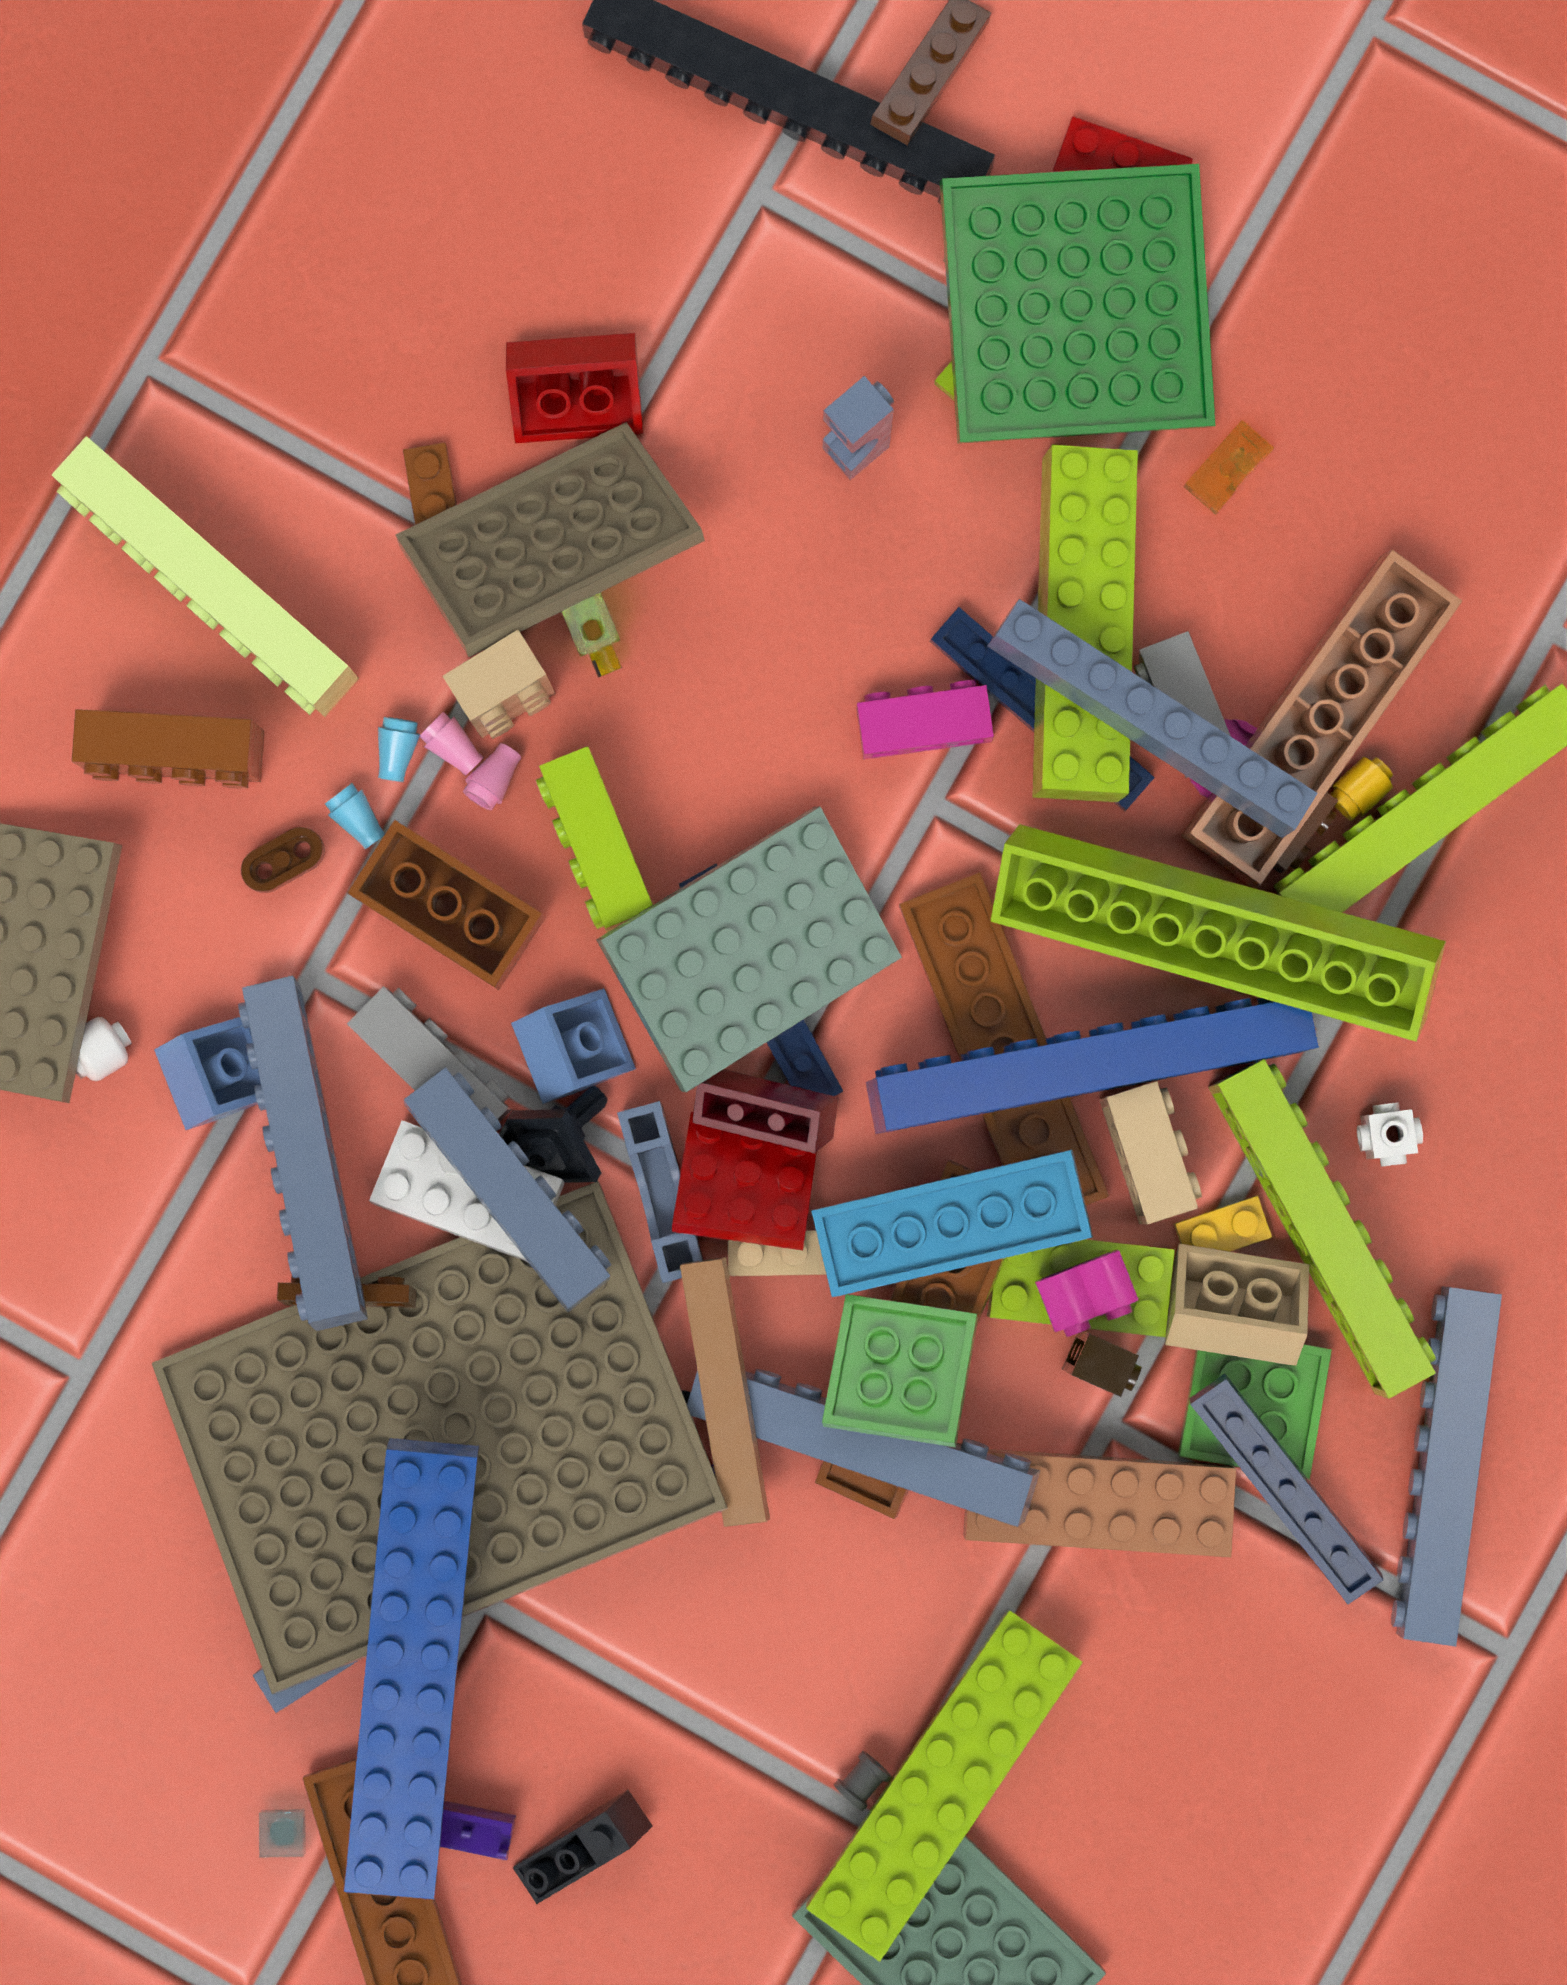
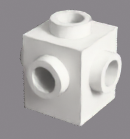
[1357,1102,1423,1166]

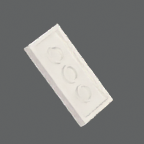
[369,1121,565,1262]

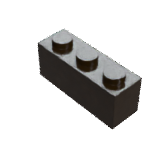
[1062,1331,1142,1397]

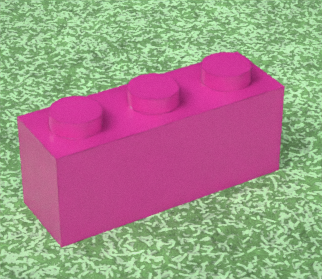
[856,680,994,760]

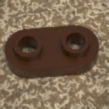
[241,827,325,893]

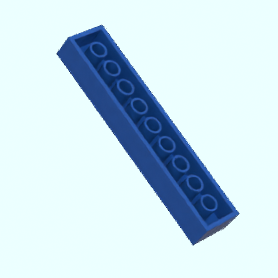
[866,998,1319,1134]
[344,1438,479,1899]

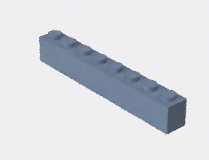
[987,599,1318,838]
[238,976,368,1331]
[1391,1286,1502,1647]
[687,1369,1040,1527]

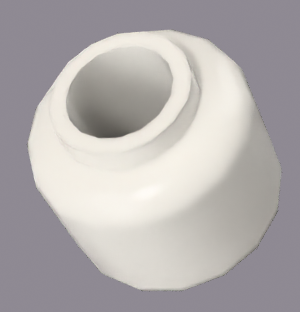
[76,1017,132,1081]

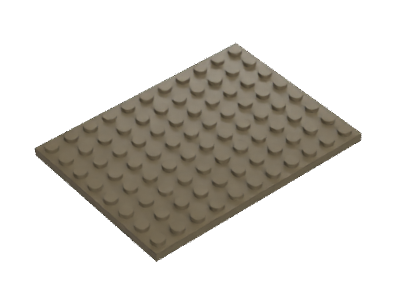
[152,1181,728,1694]

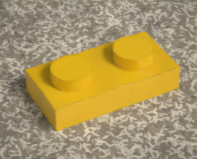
[1174,1196,1272,1252]

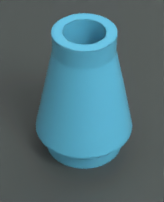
[378,717,420,782]
[325,783,385,849]

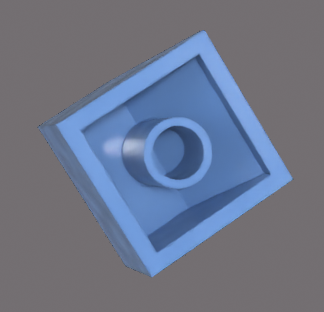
[511,989,636,1104]
[154,1017,261,1130]

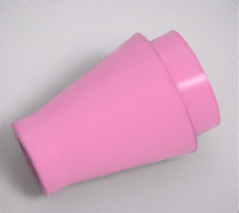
[419,712,484,776]
[463,743,521,810]

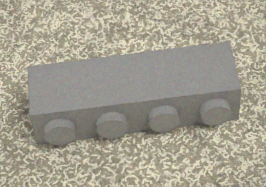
[347,986,512,1122]

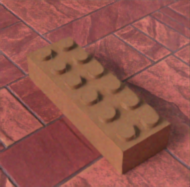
[963,1449,1236,1558]

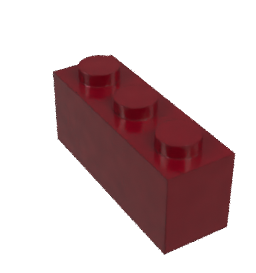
[693,1069,839,1153]

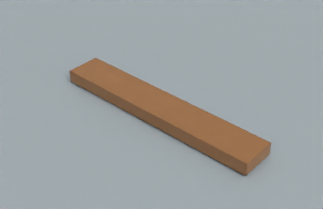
[680,1257,770,1527]

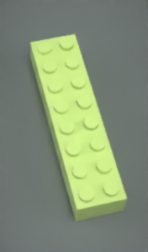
[52,436,359,717]

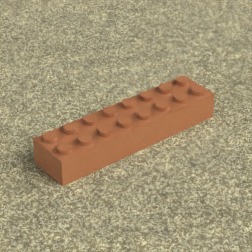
[1181,549,1462,887]

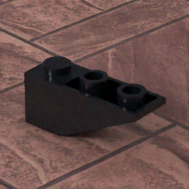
[512,1790,653,1904]

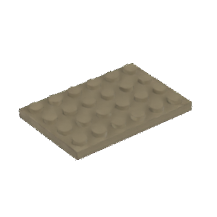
[395,422,705,657]
[0,823,122,1103]

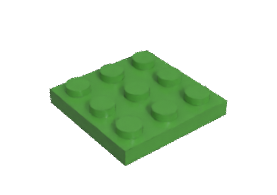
[822,1294,978,1447]
[1178,1344,1332,1480]

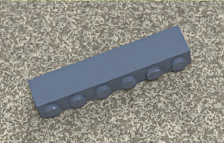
[403,1067,611,1312]

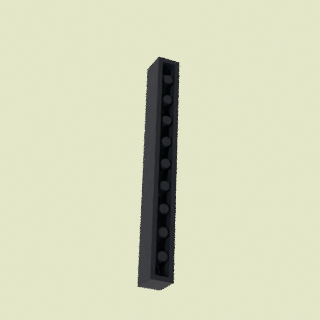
[582,0,995,205]

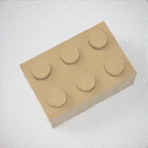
[443,630,555,739]
[1099,1081,1202,1225]
[1165,1244,1309,1366]

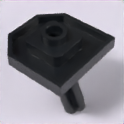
[499,1086,608,1183]

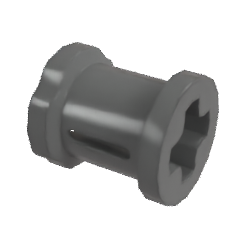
[834,1751,892,1811]

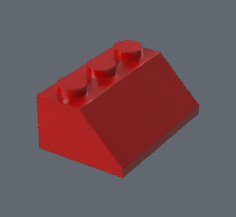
[506,333,643,444]

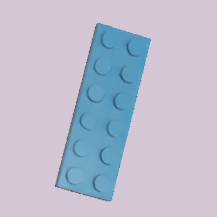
[811,1150,1093,1297]

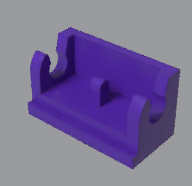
[440,1801,516,1860]

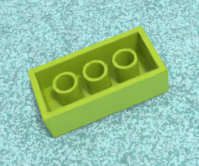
[536,746,653,933]
[987,1239,1175,1337]

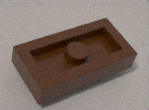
[1273,792,1338,873]

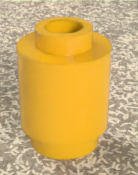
[1330,757,1393,821]

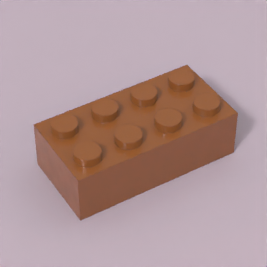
[72,709,264,789]
[347,819,546,990]

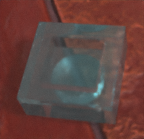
[259,1809,306,1858]

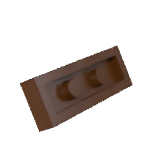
[277,1276,416,1308]

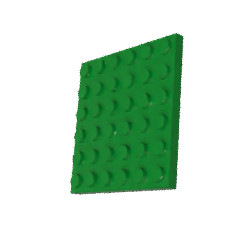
[940,164,1216,444]

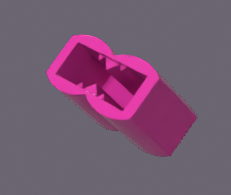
[1035,1249,1139,1337]

